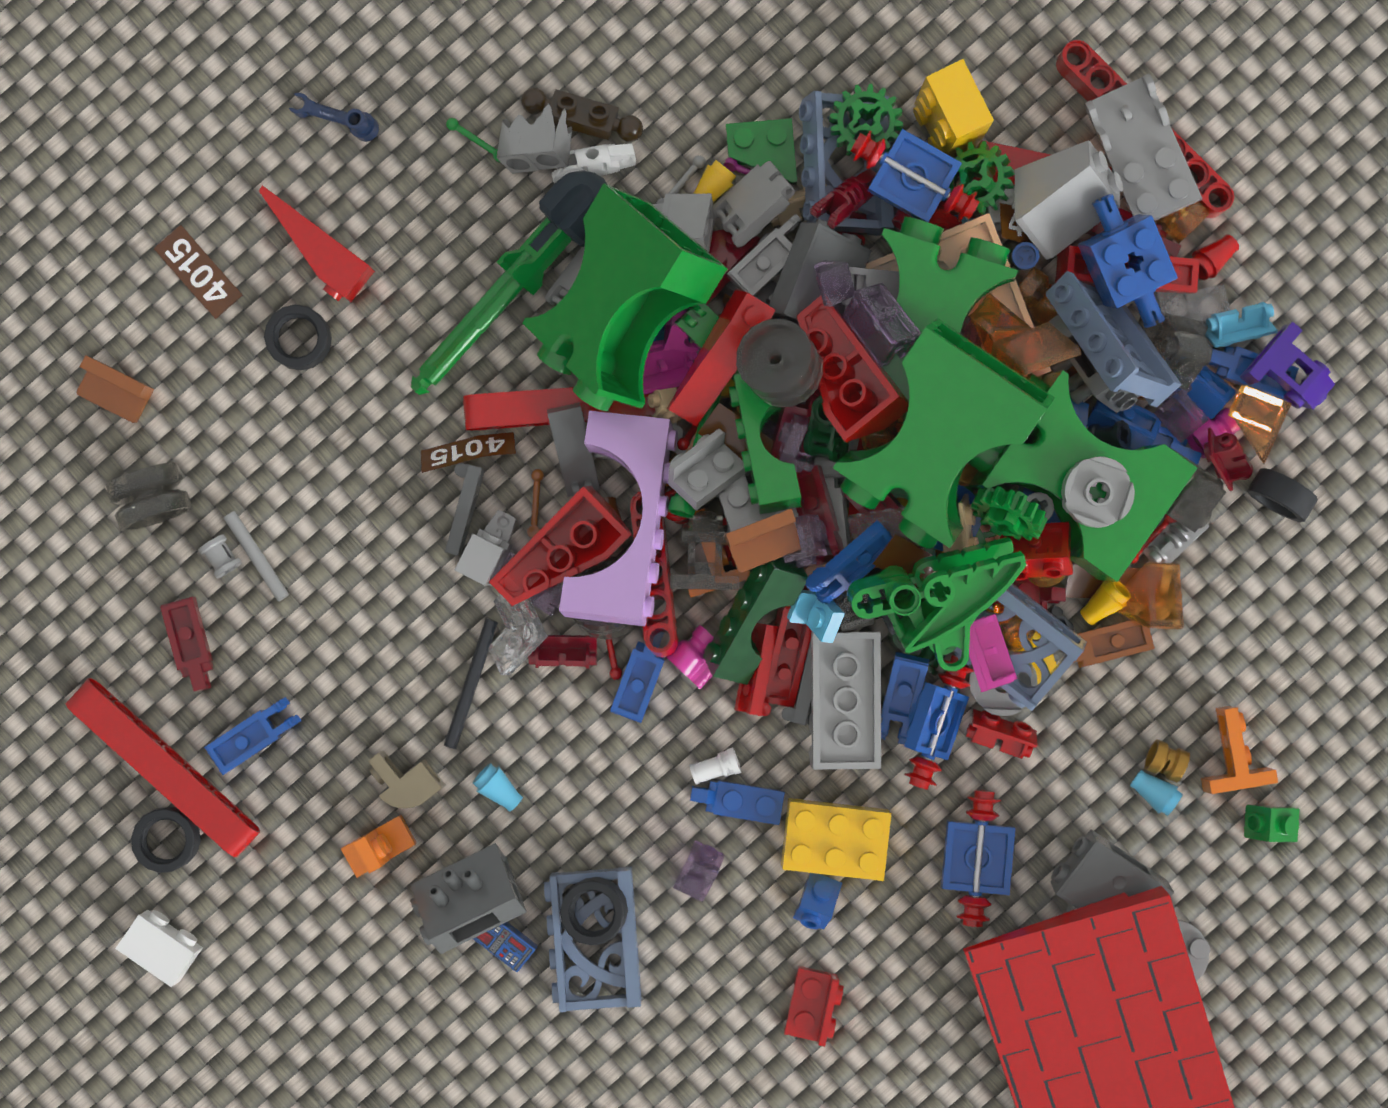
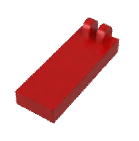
[734,623,778,716]

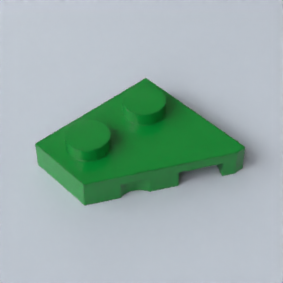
[726,118,797,185]

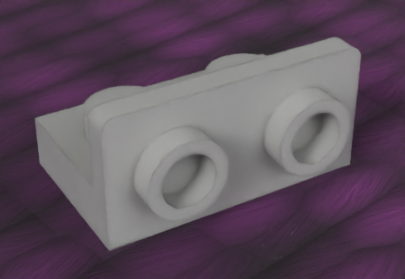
[668,429,747,510]

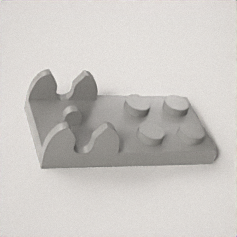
[1084,73,1202,221]
[809,632,881,770]

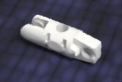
[552,143,636,183]

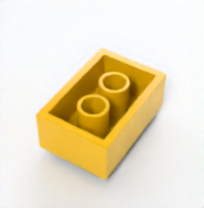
[913,59,994,158]
[781,798,892,881]

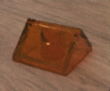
[991,322,1081,376]

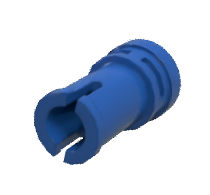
[1012,242,1039,270]

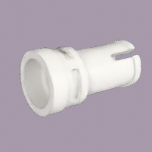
[689,747,742,785]

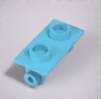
[1200,302,1278,348]

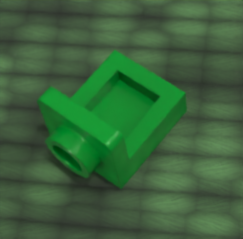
[1244,804,1300,842]

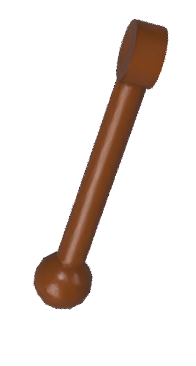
[527,469,544,538]

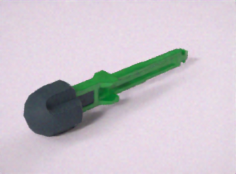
[411,170,608,395]

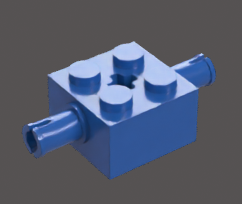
[1078,194,1178,328]

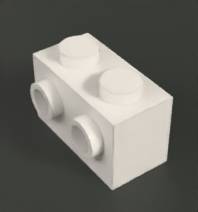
[115,910,203,987]

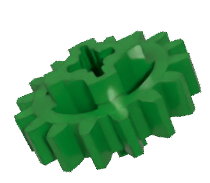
[829,84,903,160]
[945,141,1015,216]
[970,486,1048,541]

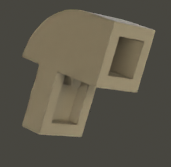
[368,750,446,809]

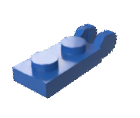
[805,520,893,604]
[881,652,929,745]
[204,697,302,775]

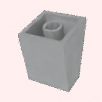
[1015,140,1123,260]

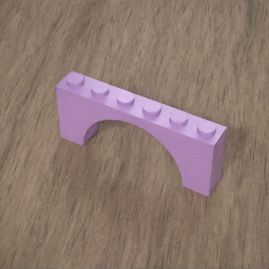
[559,411,678,626]

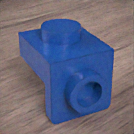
[793,873,842,929]

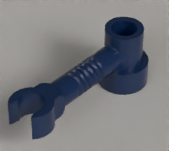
[289,93,379,142]

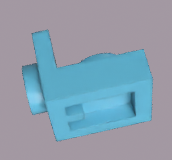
[787,590,845,643]

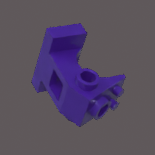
[1240,322,1335,410]

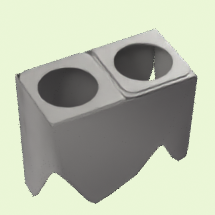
[497,104,572,174]

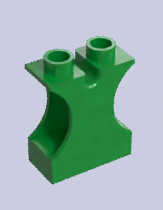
[522,183,728,411]
[863,216,1018,413]
[833,319,1055,549]
[968,370,1197,582]

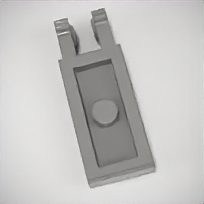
[727,214,801,296]

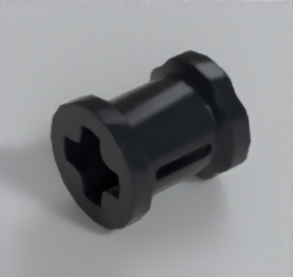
[1087,420,1131,450]

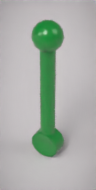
[446,118,501,163]

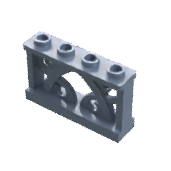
[799,91,894,236]
[1046,271,1182,407]
[954,584,1087,711]
[544,866,642,1012]

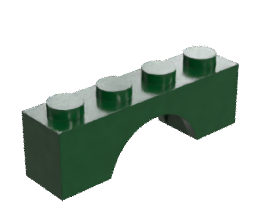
[704,555,808,685]

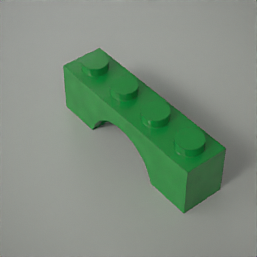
[728,367,801,515]

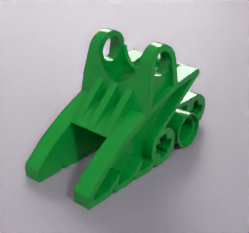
[847,537,1026,671]

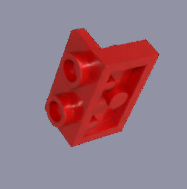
[1000,522,1073,581]
[784,966,844,1047]

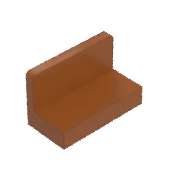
[76,355,154,423]
[724,508,803,573]

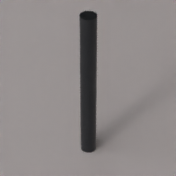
[444,618,498,749]

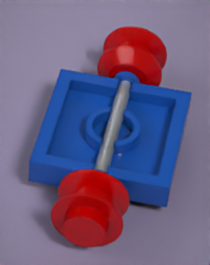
[850,129,980,222]
[904,655,974,790]
[941,790,1016,927]

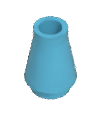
[473,763,523,812]
[1130,770,1183,816]

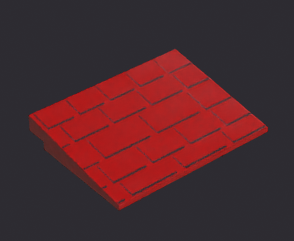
[963,886,1235,1108]

